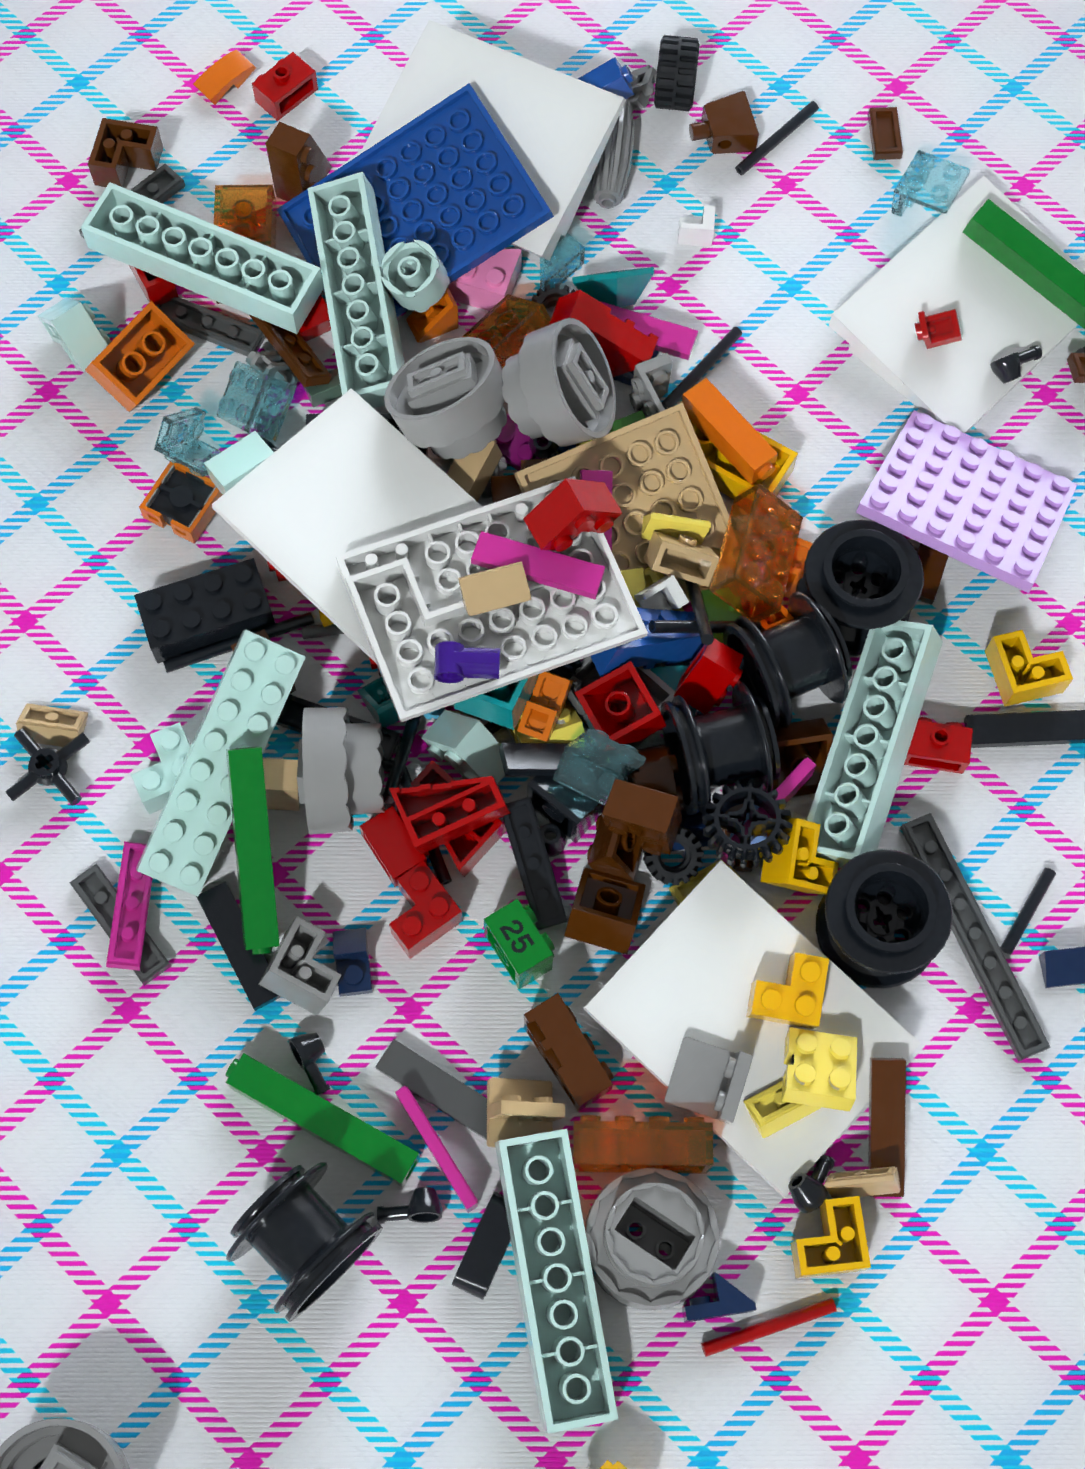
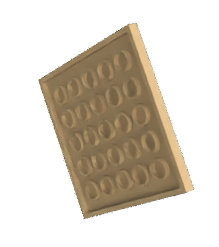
[514,402,753,601]

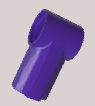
[434,641,500,684]

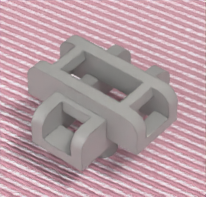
[626,65,657,112]
[245,350,298,391]

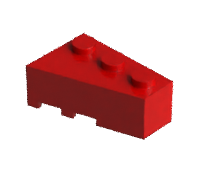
[549,290,659,377]
[410,760,507,877]
[389,776,510,854]

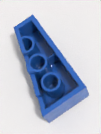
[591,607,704,677]

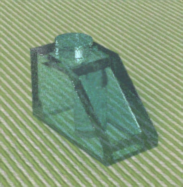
[540,233,585,292]

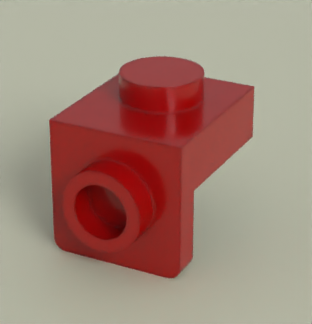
[915,309,962,349]

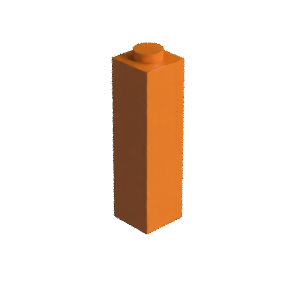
[682,378,778,485]

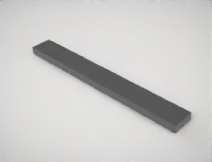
[900,813,1050,1062]

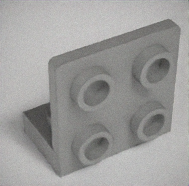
[629,353,672,418]
[664,1037,753,1124]

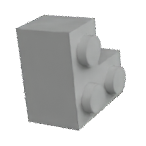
[259,916,341,1016]

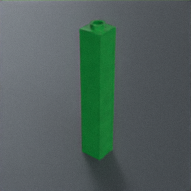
[962,199,1085,329]
[226,746,280,954]
[225,1053,421,1188]

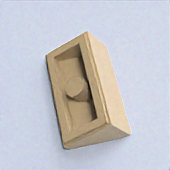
[458,561,532,616]
[16,703,88,747]
[825,1166,901,1199]

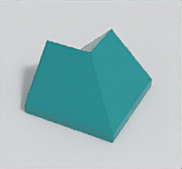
[572,267,654,307]

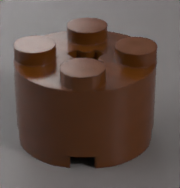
[625,744,683,804]

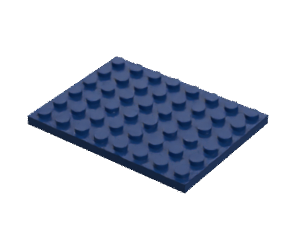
[276,83,554,317]

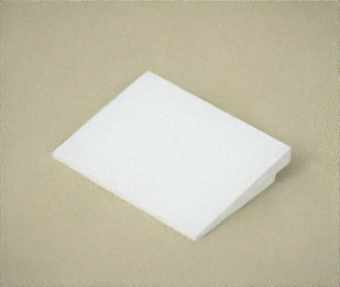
[359,20,626,261]
[829,175,1085,434]
[212,388,482,664]
[336,476,648,722]
[583,860,921,1198]

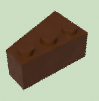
[265,121,332,202]
[524,993,614,1112]

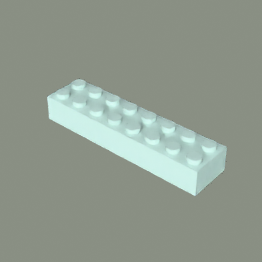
[307,172,405,408]
[81,182,324,334]
[807,620,943,868]
[136,630,306,897]
[495,1129,619,1434]

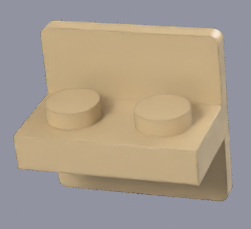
[487,1078,565,1147]

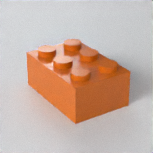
[85,301,195,412]

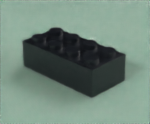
[134,558,275,664]

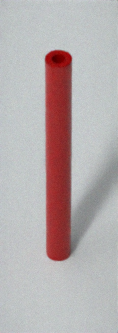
[701,1298,837,1357]

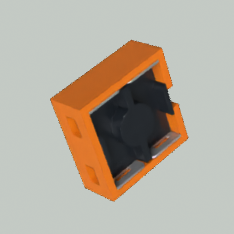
[139,459,223,544]

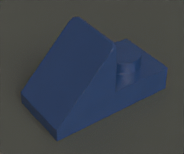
[333,928,373,997]
[682,1272,757,1323]

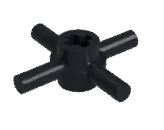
[5,728,90,806]

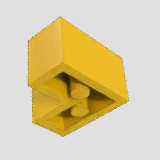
[985,630,1073,707]
[760,818,839,895]
[746,952,829,1029]
[790,1196,871,1279]

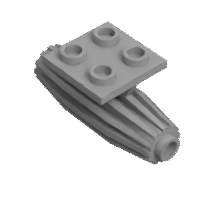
[592,99,634,209]

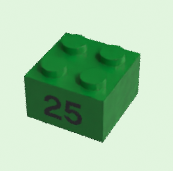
[484,899,555,989]

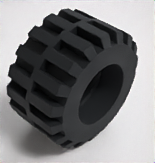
[654,35,700,112]

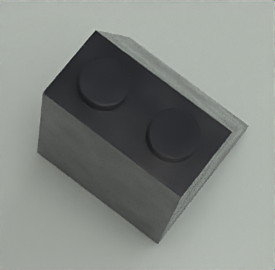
[527,743,626,843]

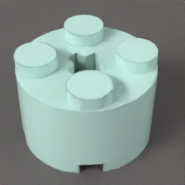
[381,240,450,313]

